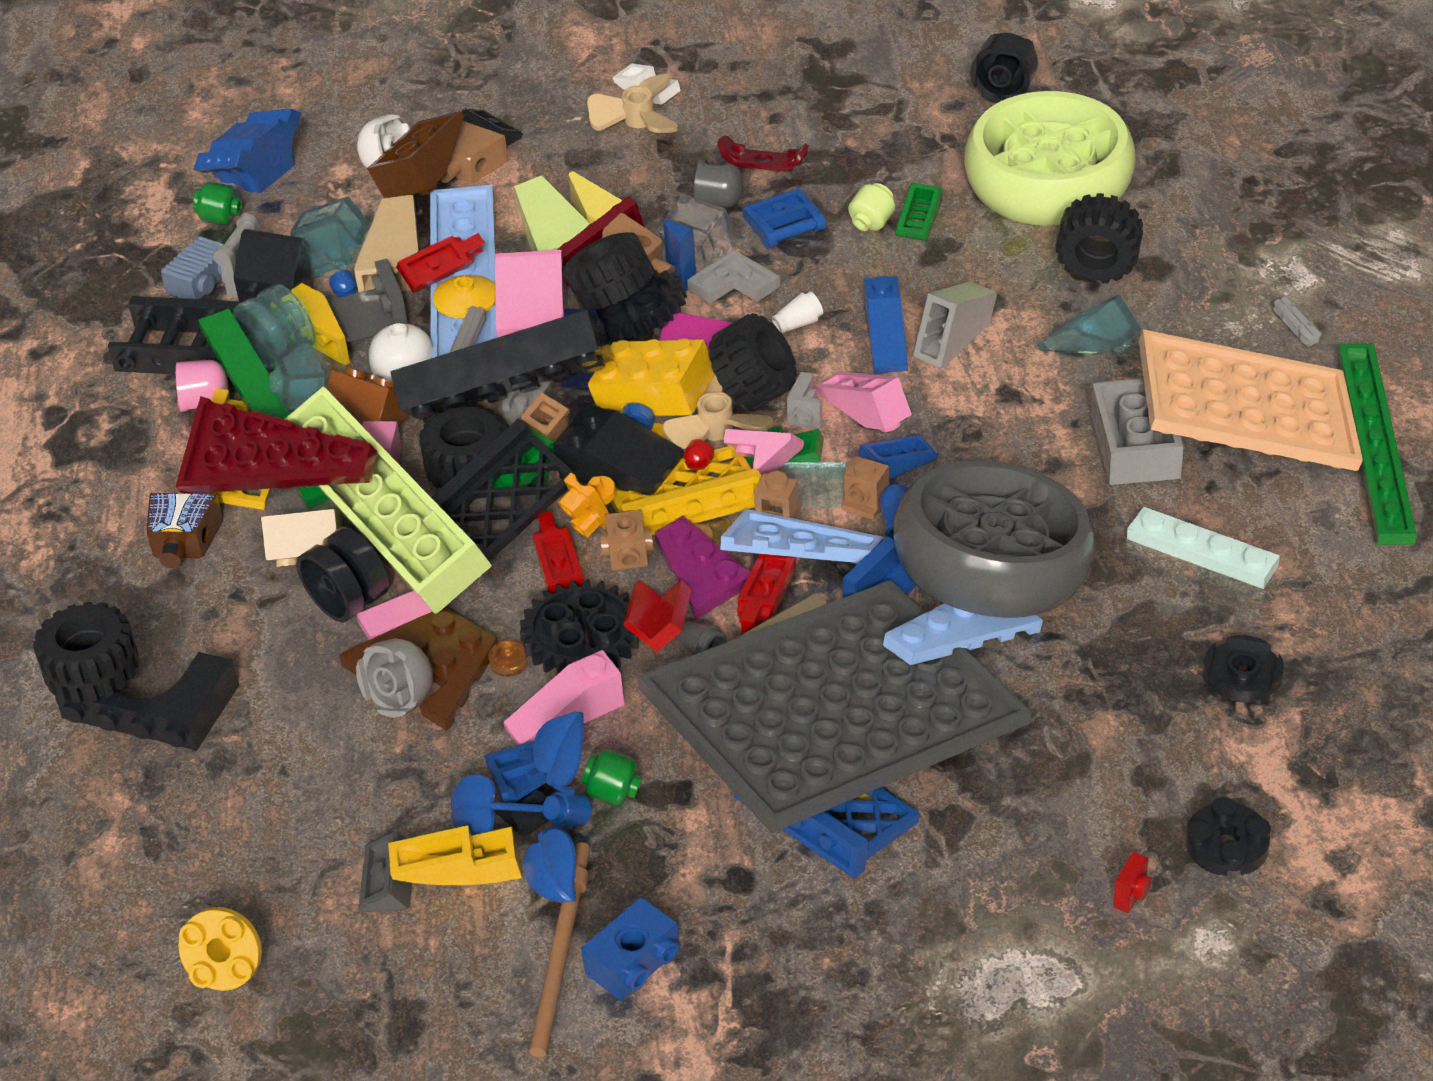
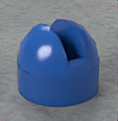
[329,270,357,298]

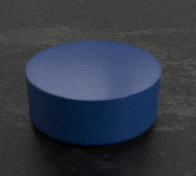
[621,403,655,430]

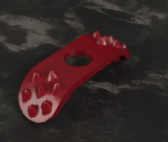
[718,135,809,172]

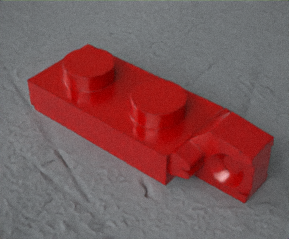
[396,233,485,293]
[532,511,584,594]
[737,554,796,636]

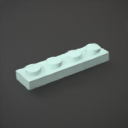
[1127,507,1280,589]

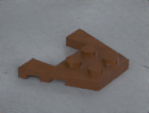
[339,607,499,731]

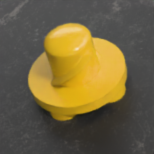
[178,907,262,991]

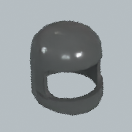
[694,159,743,208]

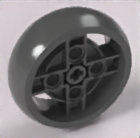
[893,460,1095,618]

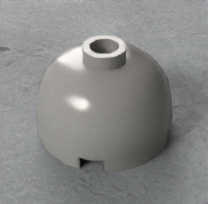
[356,638,433,718]

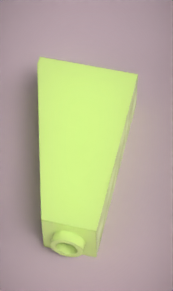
[514,175,590,251]

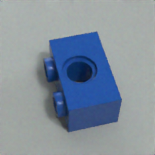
[581,897,680,1001]

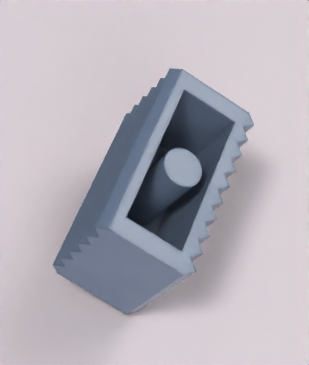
[161,236,224,299]

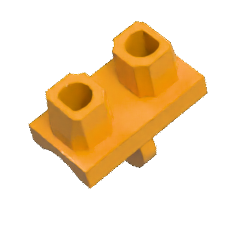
[558,473,617,538]

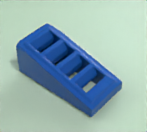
[858,435,938,480]

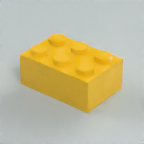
[588,339,715,416]

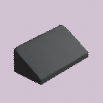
[358,831,412,913]

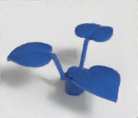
[451,712,592,902]

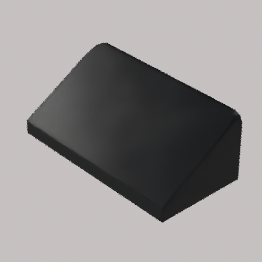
[462,109,523,147]

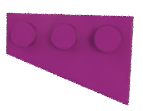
[655,516,750,620]

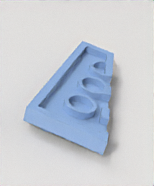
[720,509,884,565]
[883,603,1043,665]

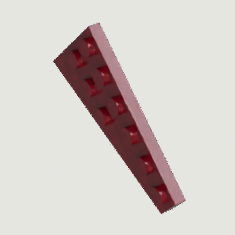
[175,396,377,493]

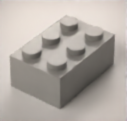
[1091,378,1184,485]

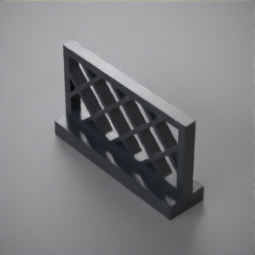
[431,418,579,561]

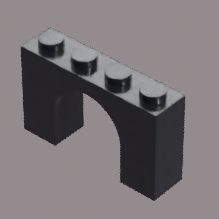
[54,652,239,751]

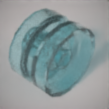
[233,284,315,370]

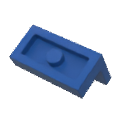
[843,536,917,598]

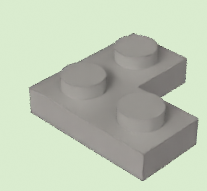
[687,250,780,304]

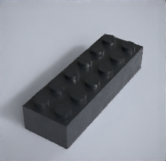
[390,310,613,423]

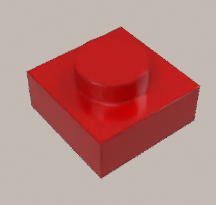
[1113,852,1152,913]

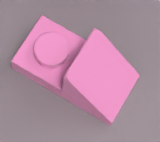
[724,429,804,477]

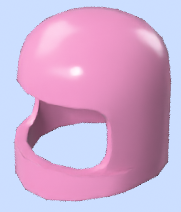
[176,360,229,413]

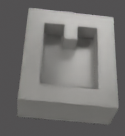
[787,372,823,430]

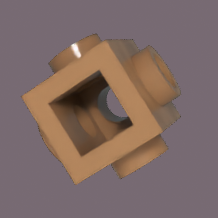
[600,510,654,571]

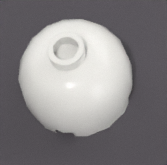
[357,115,410,169]
[369,323,433,381]

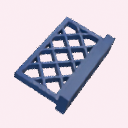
[734,787,920,879]

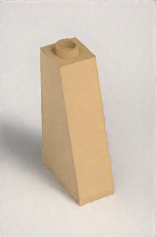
[354,195,420,293]

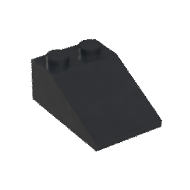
[553,406,684,494]

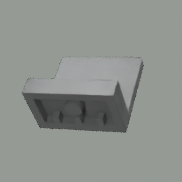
[329,259,408,343]

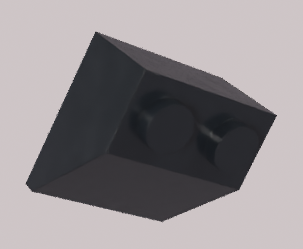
[233,229,314,309]

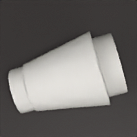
[772,291,823,334]

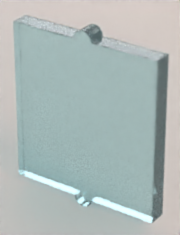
[783,462,846,508]

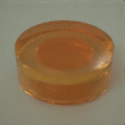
[488,641,528,677]

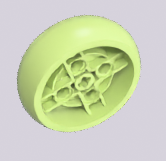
[964,91,1136,226]

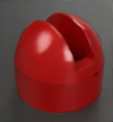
[683,439,715,471]

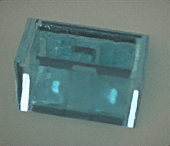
[290,196,371,278]

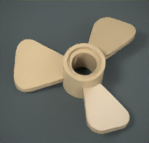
[587,74,678,133]
[663,375,774,451]

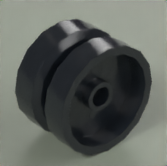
[296,526,390,623]

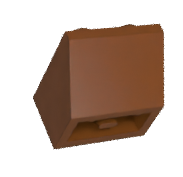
[326,367,409,427]

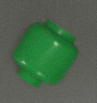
[193,182,242,225]
[581,748,643,807]

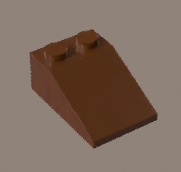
[367,111,464,198]

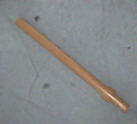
[529,842,590,1058]

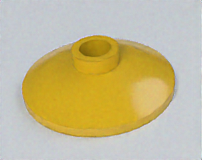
[433,274,496,319]

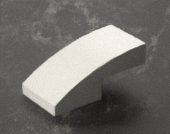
[613,64,681,105]

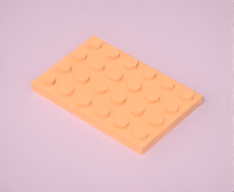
[1139,329,1363,471]

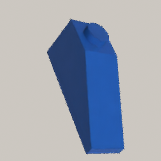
[864,276,908,374]

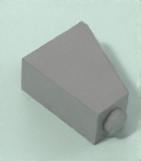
[913,281,998,368]

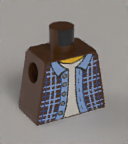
[147,493,223,568]

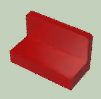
[623,580,692,652]

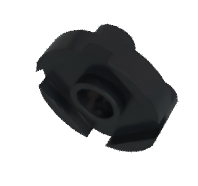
[1203,635,1284,705]
[1186,797,1271,876]

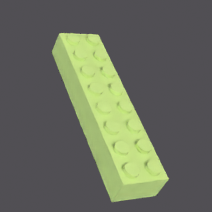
[284,386,492,614]

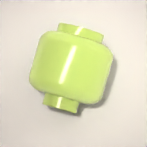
[848,183,895,231]

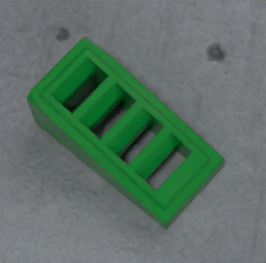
[895,183,942,241]

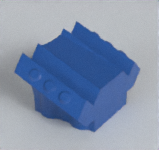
[193,109,301,193]

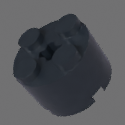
[970,33,1038,103]

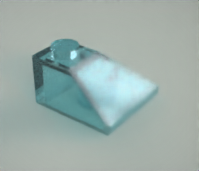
[1037,295,1141,354]
[269,337,325,413]

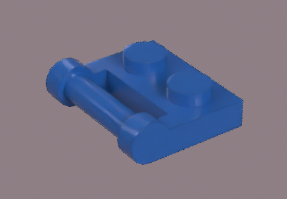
[743,188,826,249]

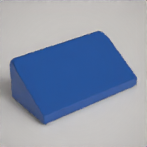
[663,219,696,292]

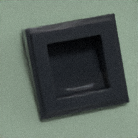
[494,790,549,836]

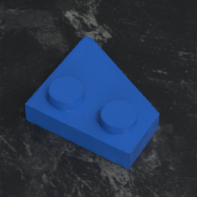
[484,741,547,803]

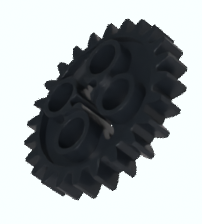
[583,270,687,345]
[520,579,639,675]

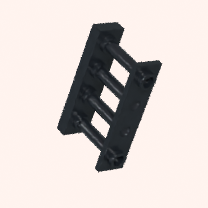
[108,296,263,378]

